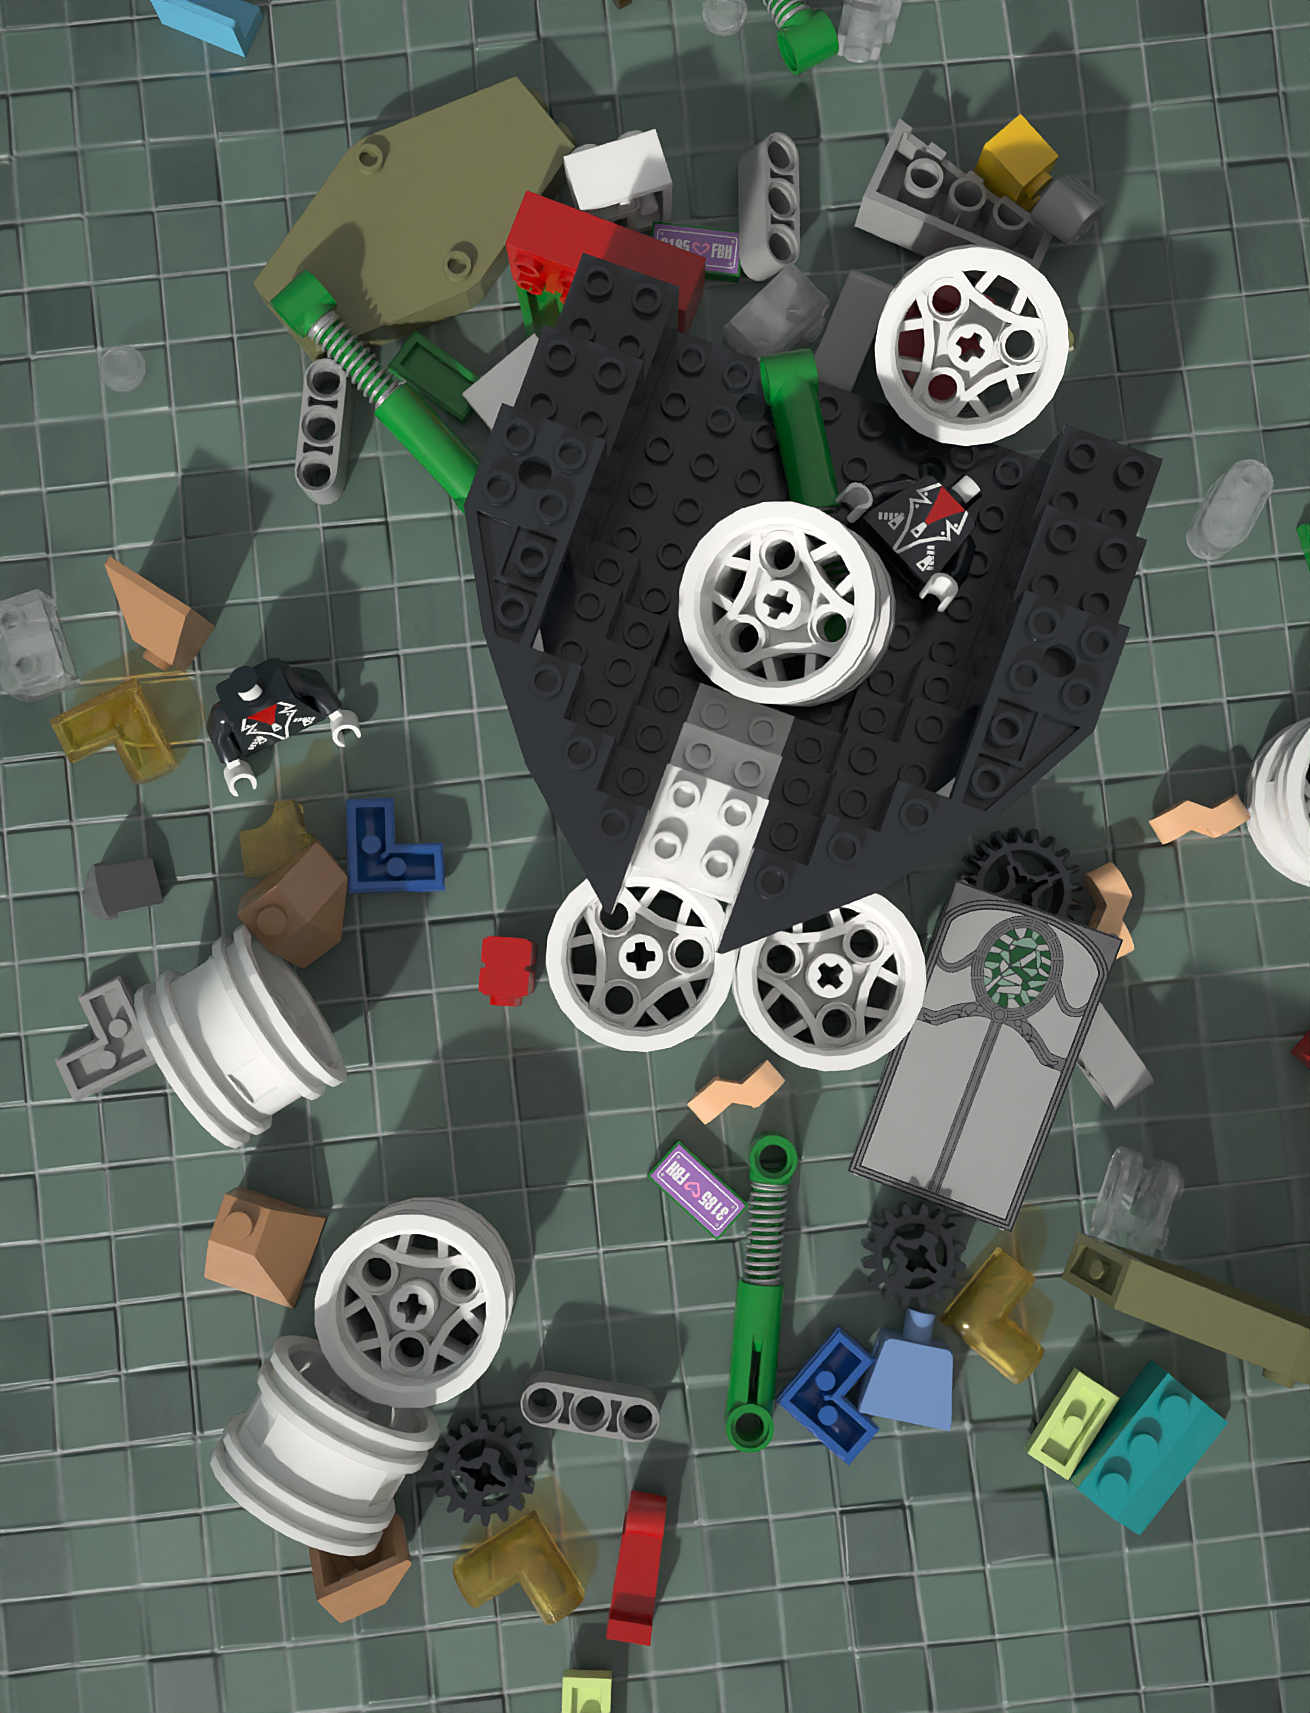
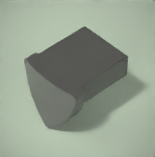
[83,858,163,920]

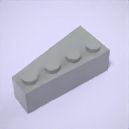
[855,118,1053,295]

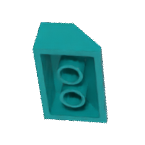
[1069,1360,1228,1535]

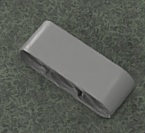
[738,132,800,281]
[1030,174,1108,246]
[814,269,895,393]
[294,358,354,505]
[1076,1002,1154,1111]
[520,1370,660,1442]

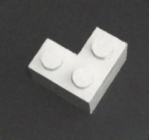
[563,129,672,233]

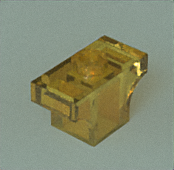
[239,800,314,880]

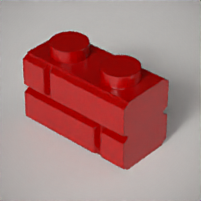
[478,936,538,1007]

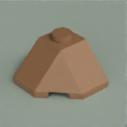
[237,839,348,969]
[308,1514,412,1624]

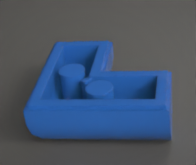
[346,798,445,895]
[775,1324,880,1466]

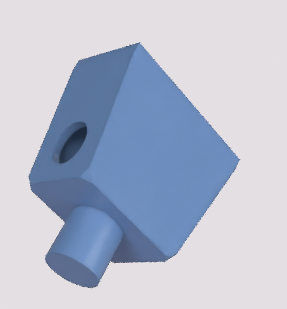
[854,1306,953,1431]

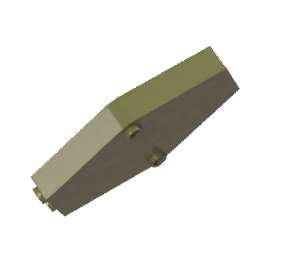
[253,76,577,362]
[1061,1232,1310,1389]

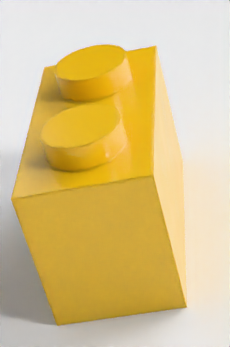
[973,114,1059,214]

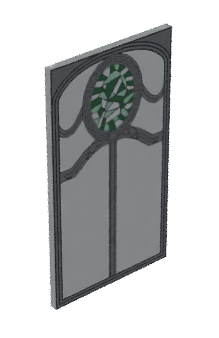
[848,879,1123,1232]

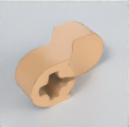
[1148,793,1251,844]
[1084,862,1134,959]
[686,1059,785,1124]

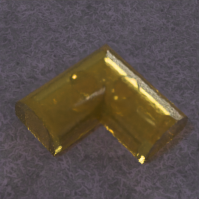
[49,678,180,784]
[938,1246,1045,1385]
[452,1510,585,1625]

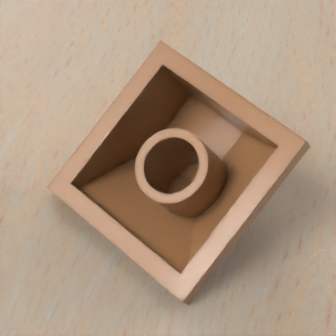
[104,556,215,673]
[204,1186,327,1309]

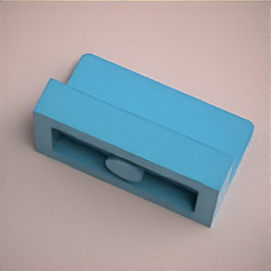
[150,0,263,58]

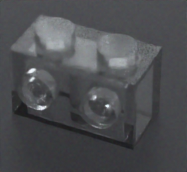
[837,0,902,63]
[722,262,831,360]
[0,589,81,703]

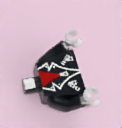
[835,474,982,612]
[206,658,361,796]

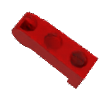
[606,1490,667,1646]

